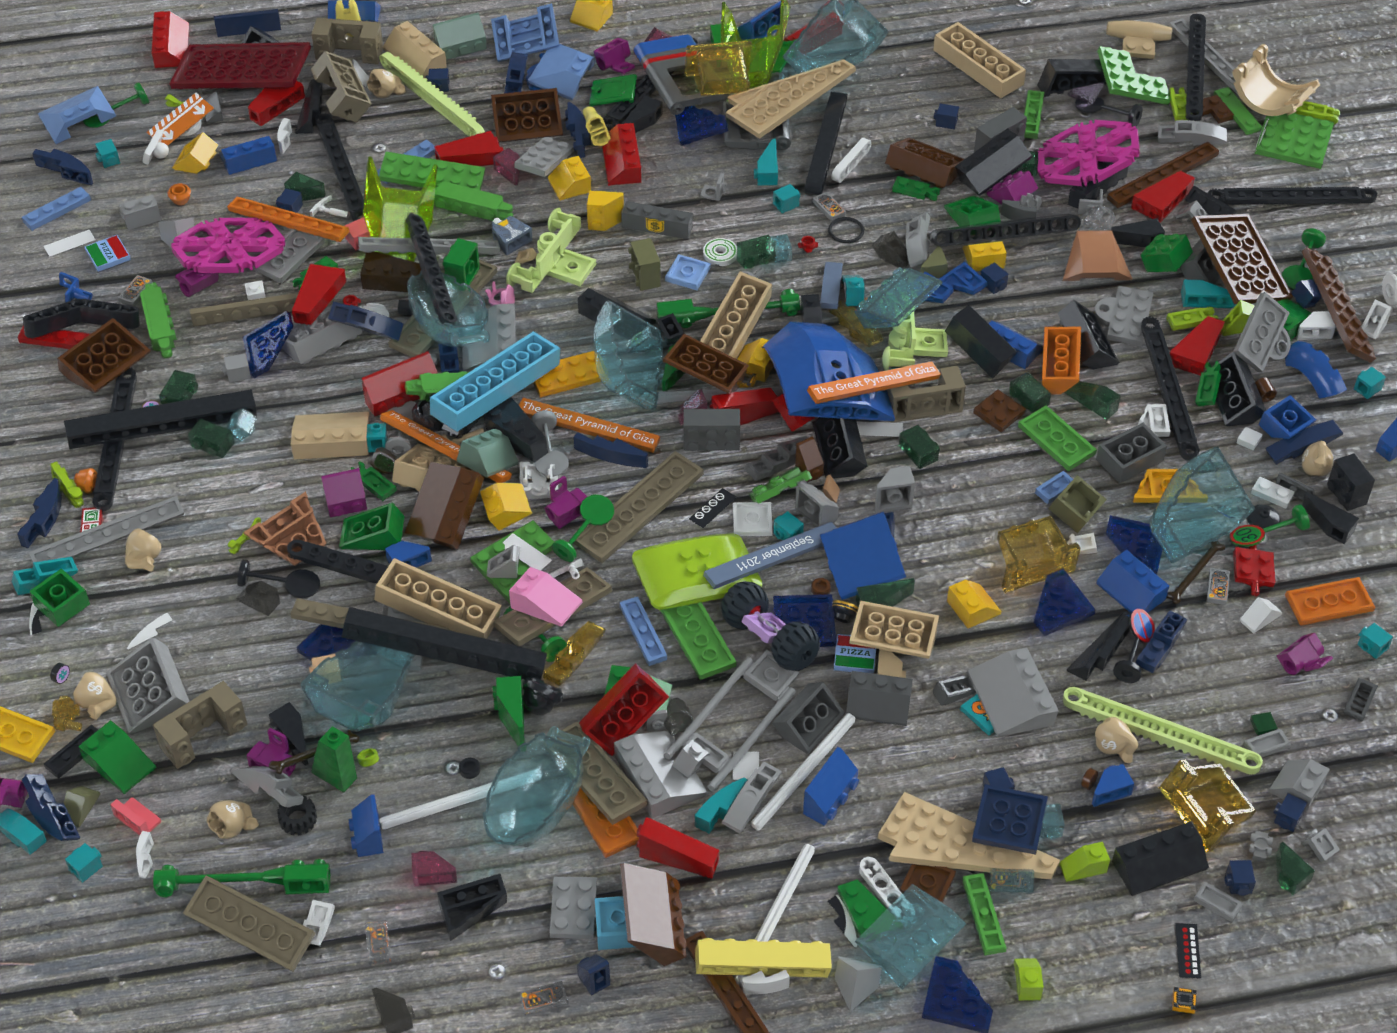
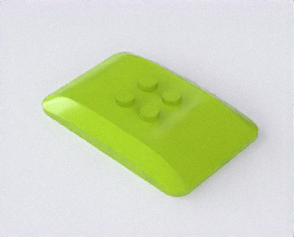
[632,533,762,610]

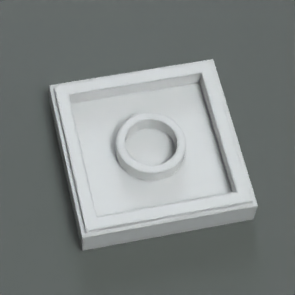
[733,502,773,536]

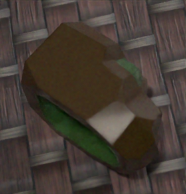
[370,447,397,475]

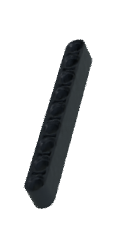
[805,91,847,195]
[930,214,1081,246]

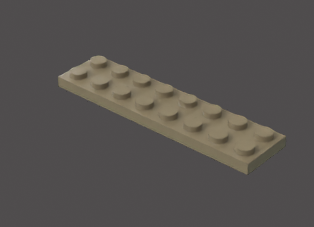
[388,260,498,357]
[574,451,704,563]

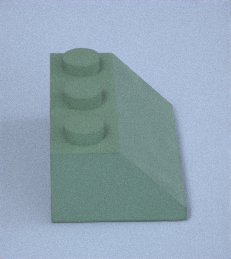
[433,13,487,60]
[456,429,518,477]

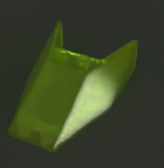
[720,0,791,90]
[363,156,437,262]

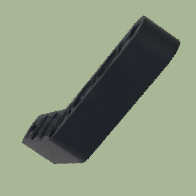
[23,299,140,338]

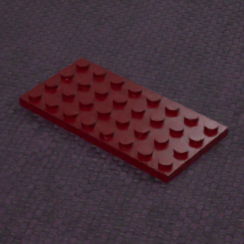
[169,42,311,89]

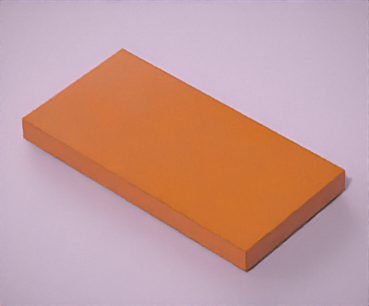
[1285,577,1375,626]
[566,786,639,858]

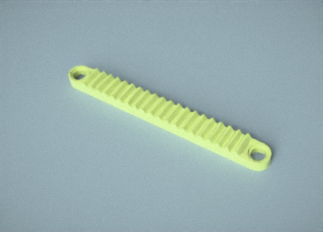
[379,52,485,136]
[1062,687,1263,775]

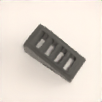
[933,675,976,706]
[1343,678,1378,721]

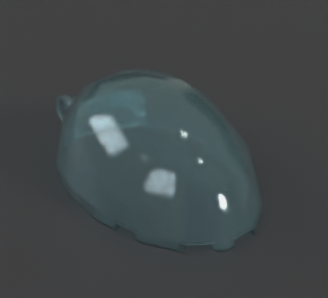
[407,271,490,348]
[483,726,590,849]

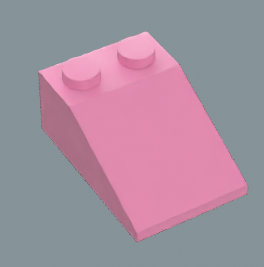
[509,567,582,627]

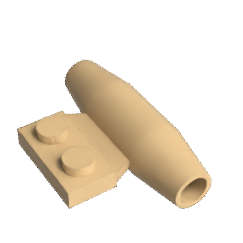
[1106,20,1172,59]

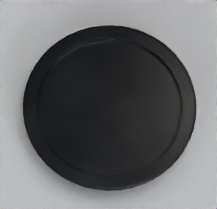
[1246,505,1281,529]

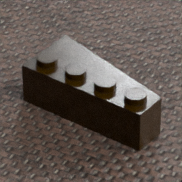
[360,251,429,294]

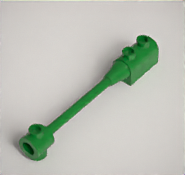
[656,289,800,328]
[153,859,331,897]

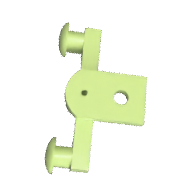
[506,208,596,293]
[879,291,948,371]

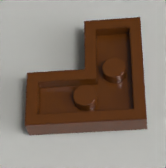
[1193,95,1234,124]

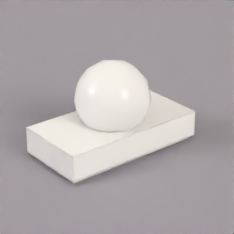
[142,129,169,165]

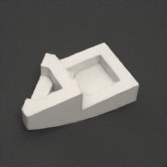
[1060,533,1097,554]
[136,831,154,879]

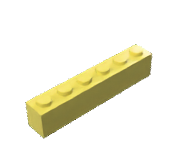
[695,938,832,978]

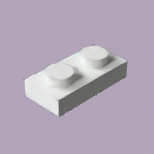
[1251,477,1295,509]

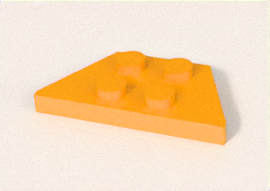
[1133,469,1208,503]

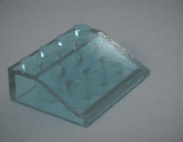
[854,268,943,329]
[855,884,966,990]

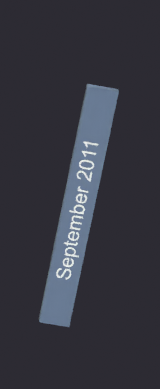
[703,522,836,589]

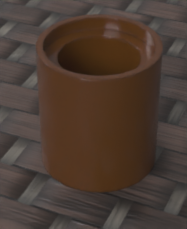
[1255,377,1277,402]

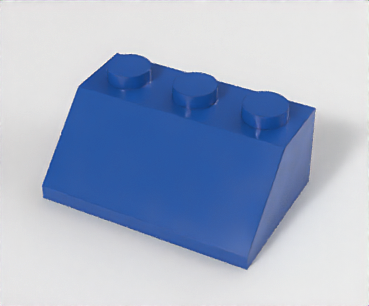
[328,0,381,22]
[737,0,785,48]
[219,136,277,175]
[989,320,1044,369]
[1096,550,1169,613]
[803,747,859,826]

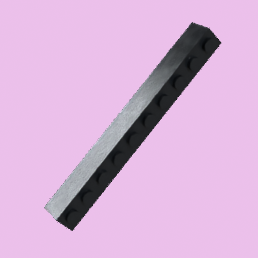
[64,389,257,450]
[342,607,547,680]

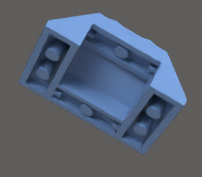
[491,3,560,62]
[527,44,596,100]
[38,86,116,144]

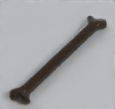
[1166,539,1226,604]
[269,730,359,775]

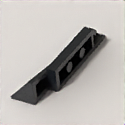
[295,79,323,134]
[1067,612,1131,681]

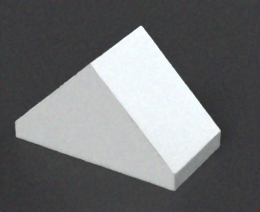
[1361,299,1392,340]
[1240,597,1282,634]

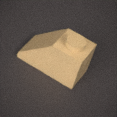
[877,649,906,678]

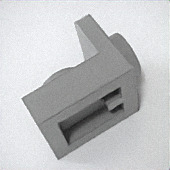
[1301,828,1340,862]

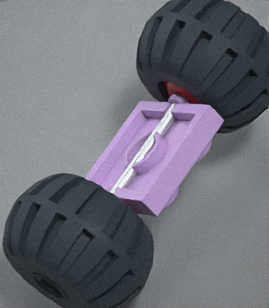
[721,581,820,671]

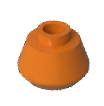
[167,183,191,206]
[74,468,97,494]

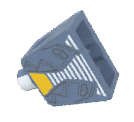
[491,216,533,255]

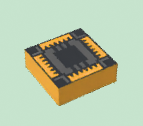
[739,372,757,388]
[1172,987,1197,1014]

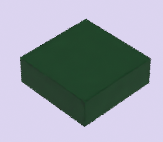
[1250,712,1278,736]

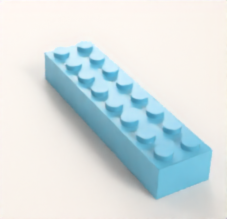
[430,331,560,432]

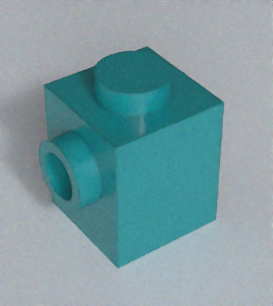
[95,139,120,168]
[773,184,801,214]
[1354,367,1386,399]
[366,423,388,452]
[773,511,804,541]
[1357,623,1393,659]
[65,843,103,883]

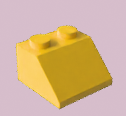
[570,0,613,31]
[172,132,218,174]
[548,156,591,201]
[587,190,624,231]
[963,241,1007,272]
[737,338,774,382]
[480,483,532,531]
[947,579,1002,629]

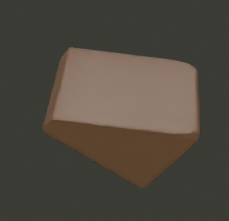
[823,475,840,503]

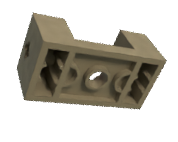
[311,18,383,64]
[310,51,371,122]
[887,366,966,423]
[153,681,248,769]

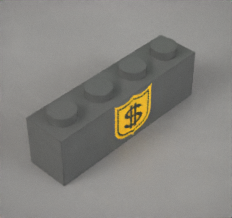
[622,201,693,239]

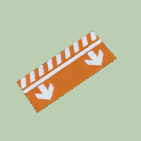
[147,93,214,146]

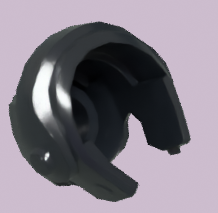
[412,393,444,432]
[522,677,563,715]

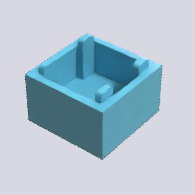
[595,896,635,950]

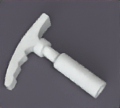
[310,195,350,219]
[549,558,584,579]

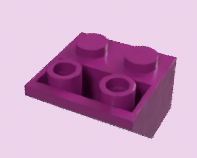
[987,171,1038,205]

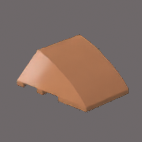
[1062,231,1132,281]
[243,491,326,566]

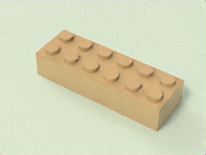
[933,22,1026,98]
[700,272,772,359]
[374,558,501,639]

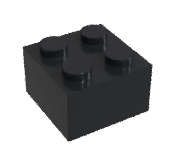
[1327,453,1375,511]

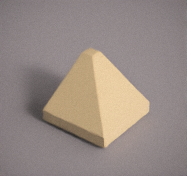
[515,248,537,264]

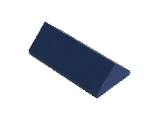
[214,9,281,37]

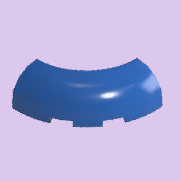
[1285,341,1347,398]

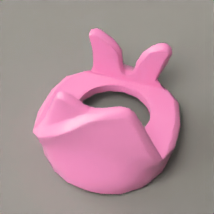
[485,281,515,306]

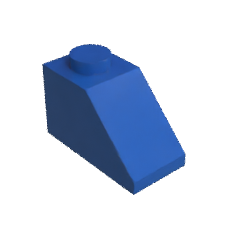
[1375,418,1397,462]
[385,541,432,568]
[1092,764,1134,807]

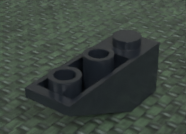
[621,96,663,133]
[1108,218,1165,248]
[1302,492,1359,545]
[269,702,309,766]

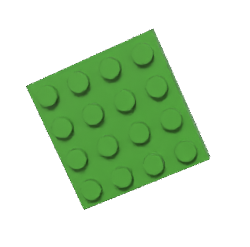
[1255,113,1334,169]

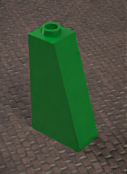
[311,726,357,793]

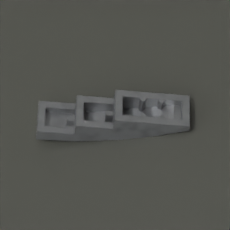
[744,436,808,481]

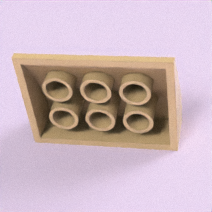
[291,412,370,459]
[392,444,481,492]
[849,601,939,659]

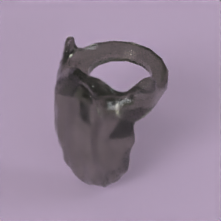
[664,698,693,736]

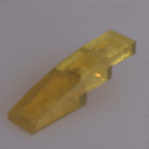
[828,300,884,347]
[543,621,606,686]

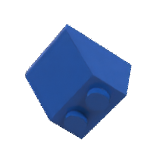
[1259,395,1317,439]
[348,794,384,857]

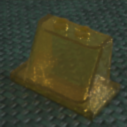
[684,41,752,96]
[997,516,1081,593]
[1159,759,1256,852]

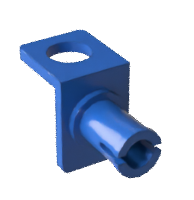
[59,272,93,303]

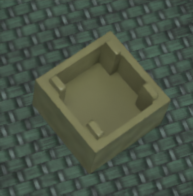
[628,238,661,291]
[1048,475,1107,533]

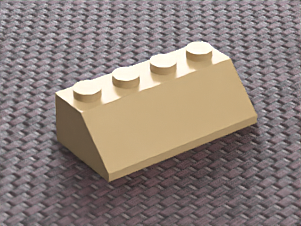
[383,21,447,79]

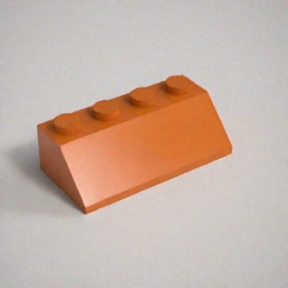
[1042,327,1081,394]

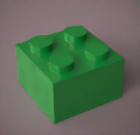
[1140,234,1193,272]
[442,238,480,292]
[29,568,90,627]

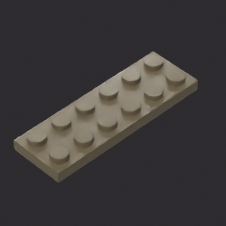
[494,567,612,647]
[543,721,648,825]
[183,875,316,972]

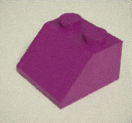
[321,468,367,518]

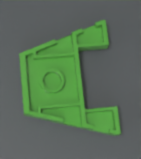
[749,467,812,504]

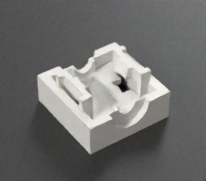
[520,462,559,499]

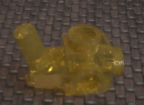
[52,696,82,732]

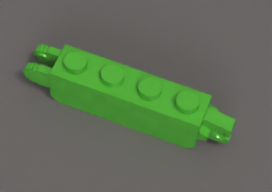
[424,182,513,221]
[140,282,177,358]
[405,371,469,402]

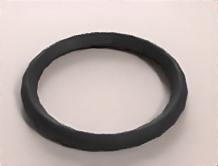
[828,217,864,243]

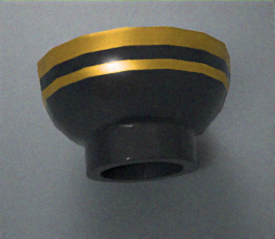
[832,600,859,623]

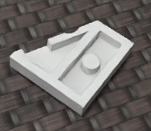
[1138,404,1170,437]

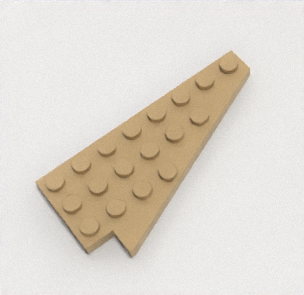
[726,59,856,139]
[877,792,1060,880]

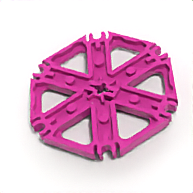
[1038,120,1140,186]
[171,218,285,273]

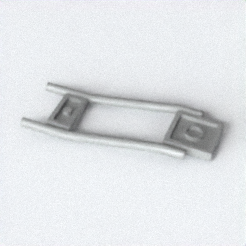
[664,650,799,791]

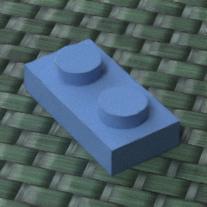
[1035,471,1073,504]

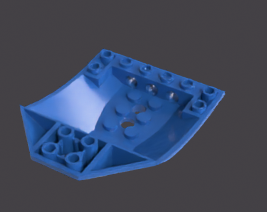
[762,322,895,421]

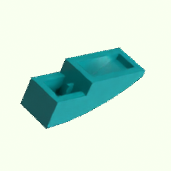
[12,557,78,596]
[695,778,748,834]
[0,808,47,855]

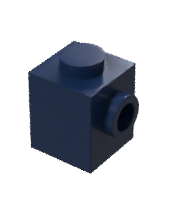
[425,68,450,92]
[933,103,959,130]
[276,188,303,213]
[981,262,1009,294]
[1291,279,1322,309]
[982,767,1015,790]
[1273,793,1308,832]
[1224,860,1256,896]

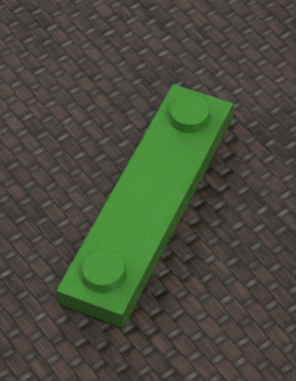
[1213,87,1262,135]
[1024,90,1044,139]
[962,873,1007,956]

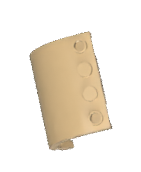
[1232,44,1320,116]

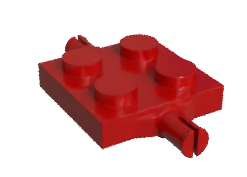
[1233,545,1276,596]

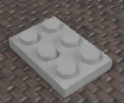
[550,876,597,939]

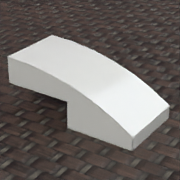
[277,118,292,154]
[303,900,335,946]
[741,970,790,994]

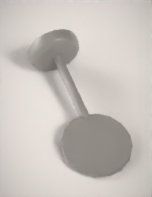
[385,401,416,459]
[531,410,569,477]

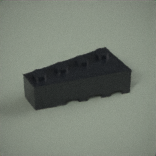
[1037,59,1107,97]
[1068,161,1129,209]
[483,397,548,462]

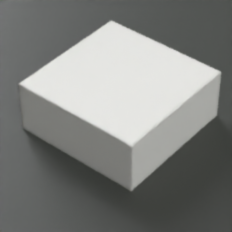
[1237,427,1263,451]

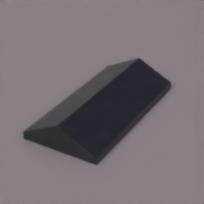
[945,305,1017,379]

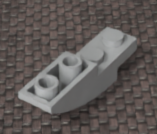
[1158,120,1227,146]
[906,212,930,267]
[722,762,782,833]
[232,766,304,807]

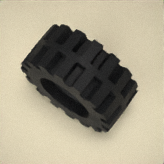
[277,795,317,836]

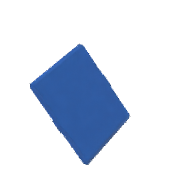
[820,511,906,600]

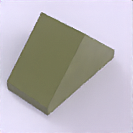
[920,246,948,278]
[64,786,100,828]

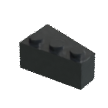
[437,874,507,941]

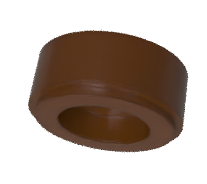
[811,578,831,598]
[1081,768,1098,790]

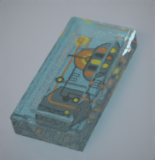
[989,868,1034,893]

